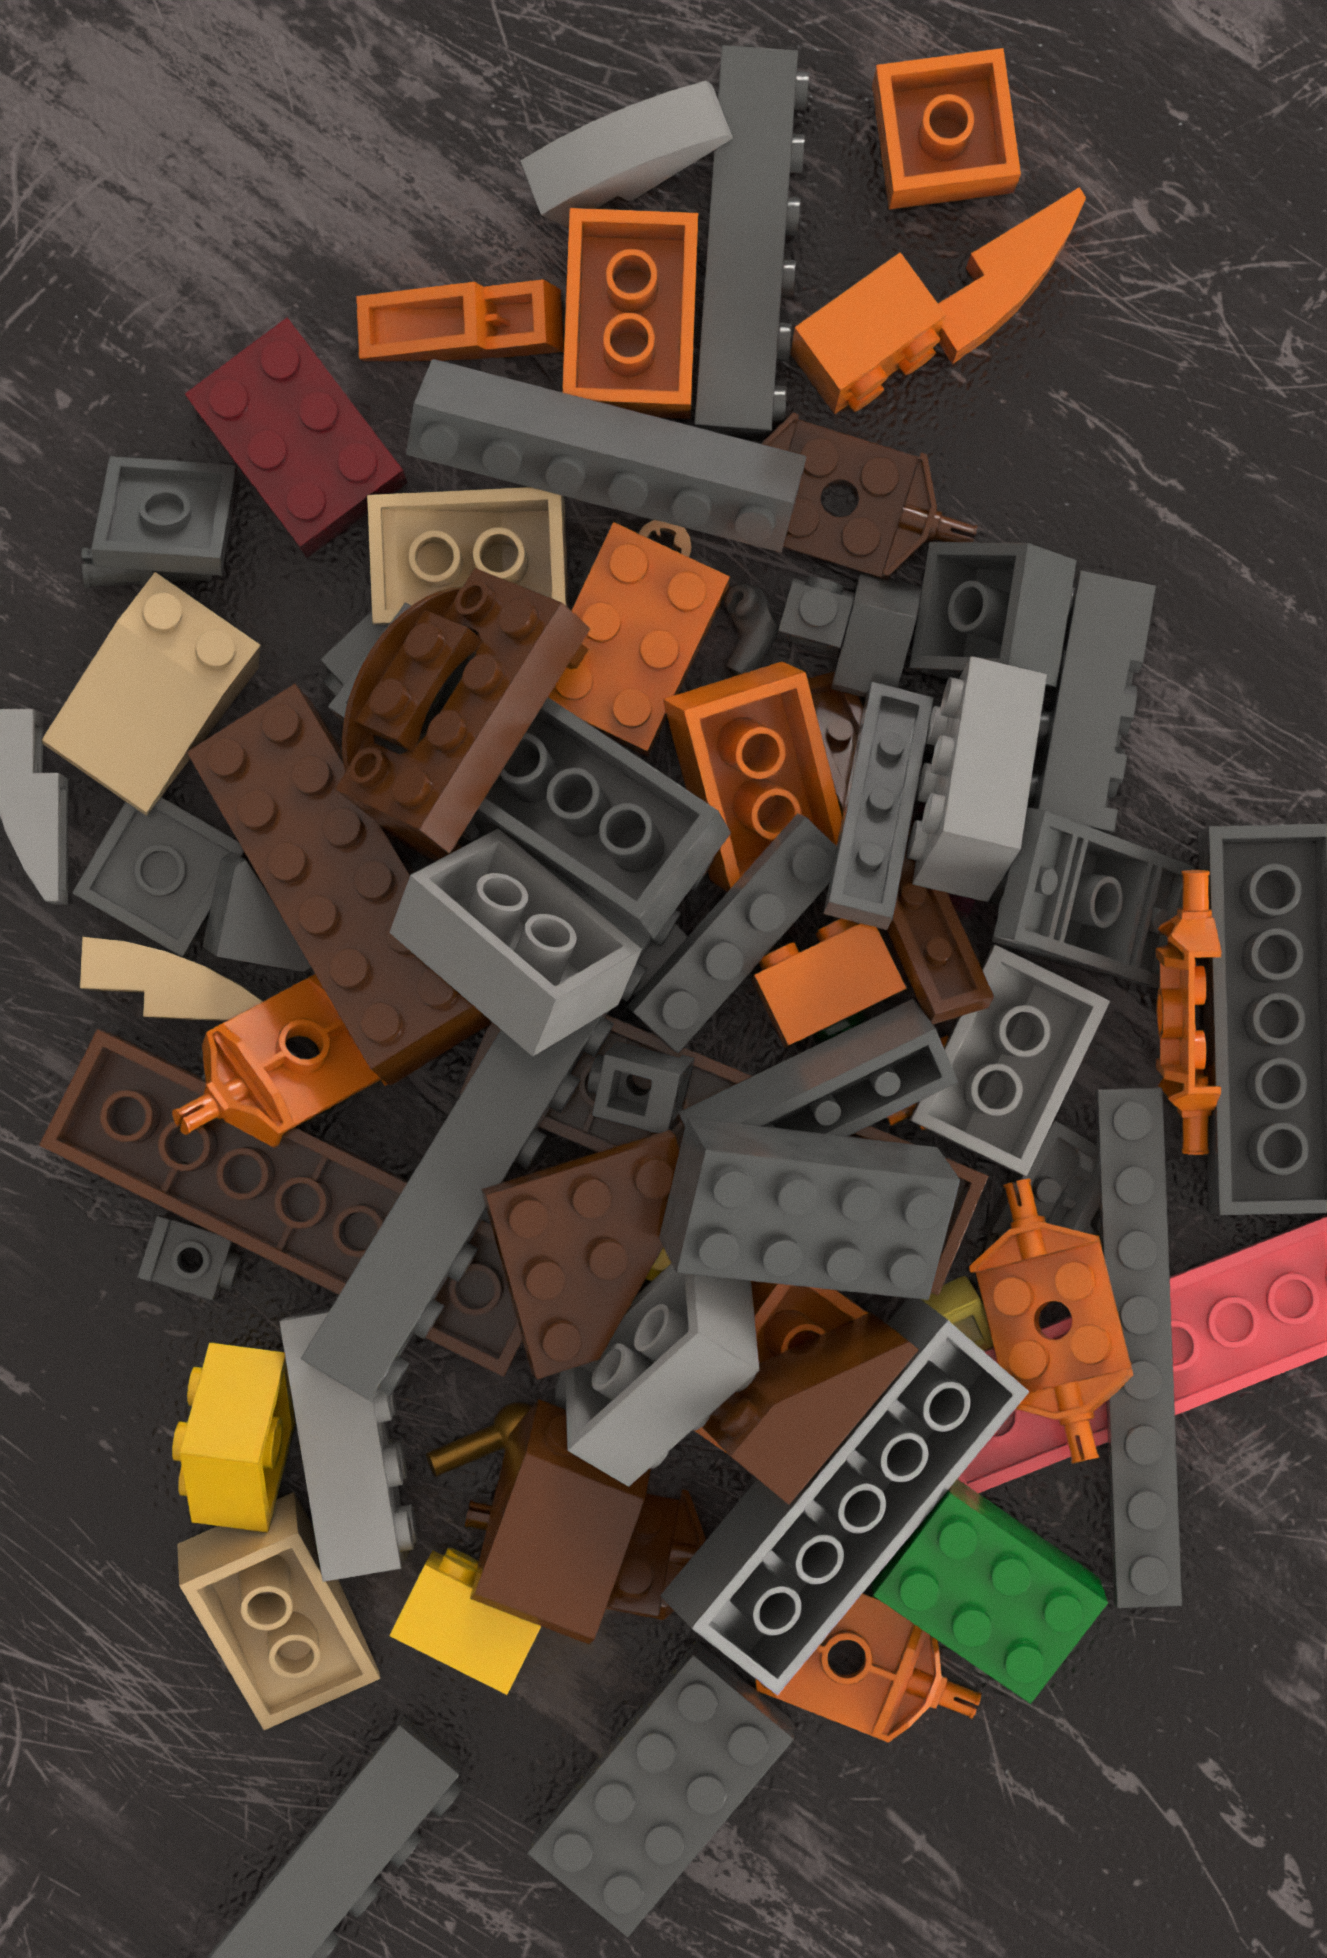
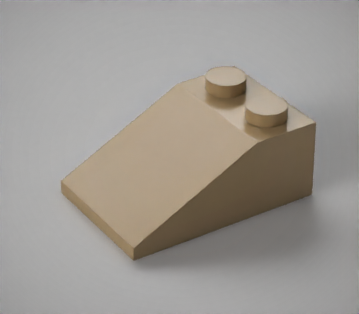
[367,487,569,625]
[42,572,261,816]
[177,1492,380,1730]

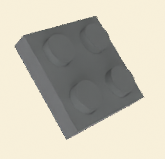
[91,456,237,576]
[72,797,246,958]

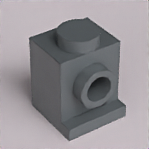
[776,576,854,657]
[588,1041,695,1134]
[137,1214,243,1300]

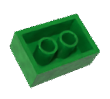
[871,1479,1108,1704]

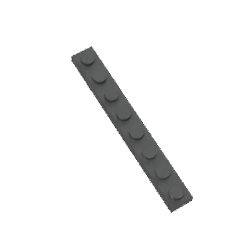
[1095,1088,1182,1608]

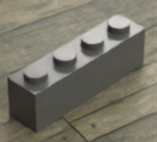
[678,999,958,1137]

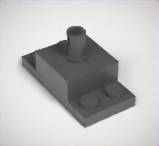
[988,808,1195,989]

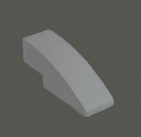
[520,81,733,227]
[0,709,68,905]

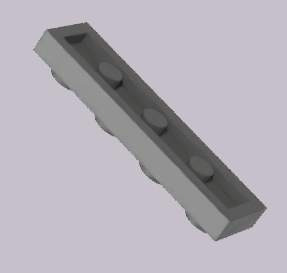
[824,682,934,930]
[626,813,837,1053]

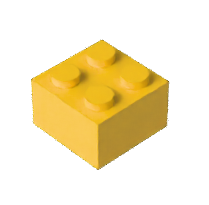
[172,1343,295,1533]
[389,1548,541,1695]

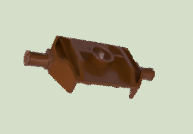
[761,413,978,580]
[465,1489,706,1620]

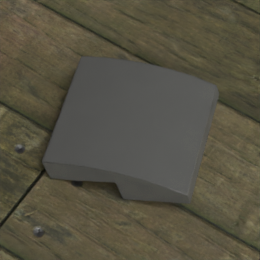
[983,1120,1101,1243]

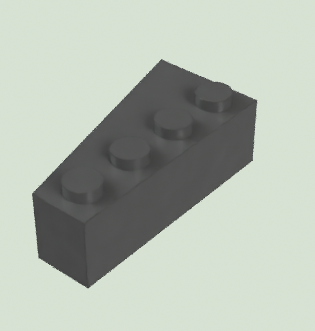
[1027,571,1156,834]

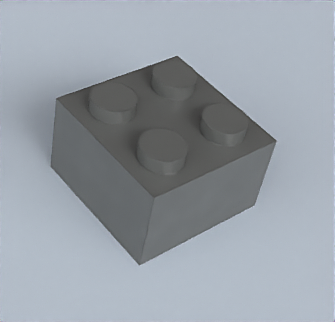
[909,542,1077,687]

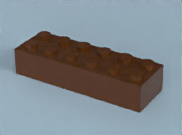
[187,684,492,1086]

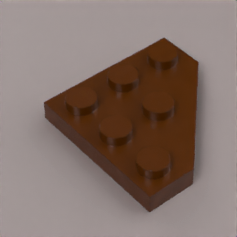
[481,1130,679,1380]

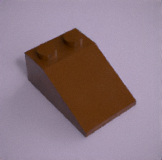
[702,1312,919,1505]
[470,1399,651,1645]

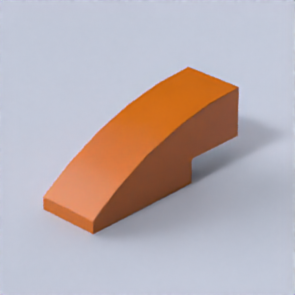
[938,187,1086,364]
[356,279,564,361]

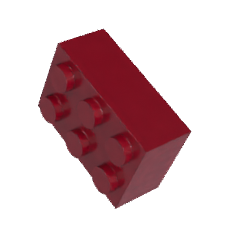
[185,317,408,558]

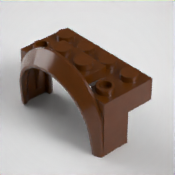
[335,568,590,861]

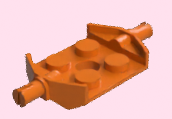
[1156,870,1221,1155]
[172,974,388,1148]
[969,1179,1134,1464]
[755,1593,982,1743]

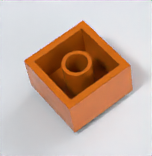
[872,48,1021,210]
[790,252,946,415]
[751,918,906,1048]

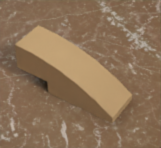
[80,937,265,1021]

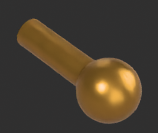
[426,1402,532,1477]

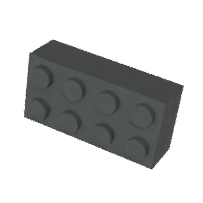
[659,1117,960,1300]
[527,1640,795,1938]

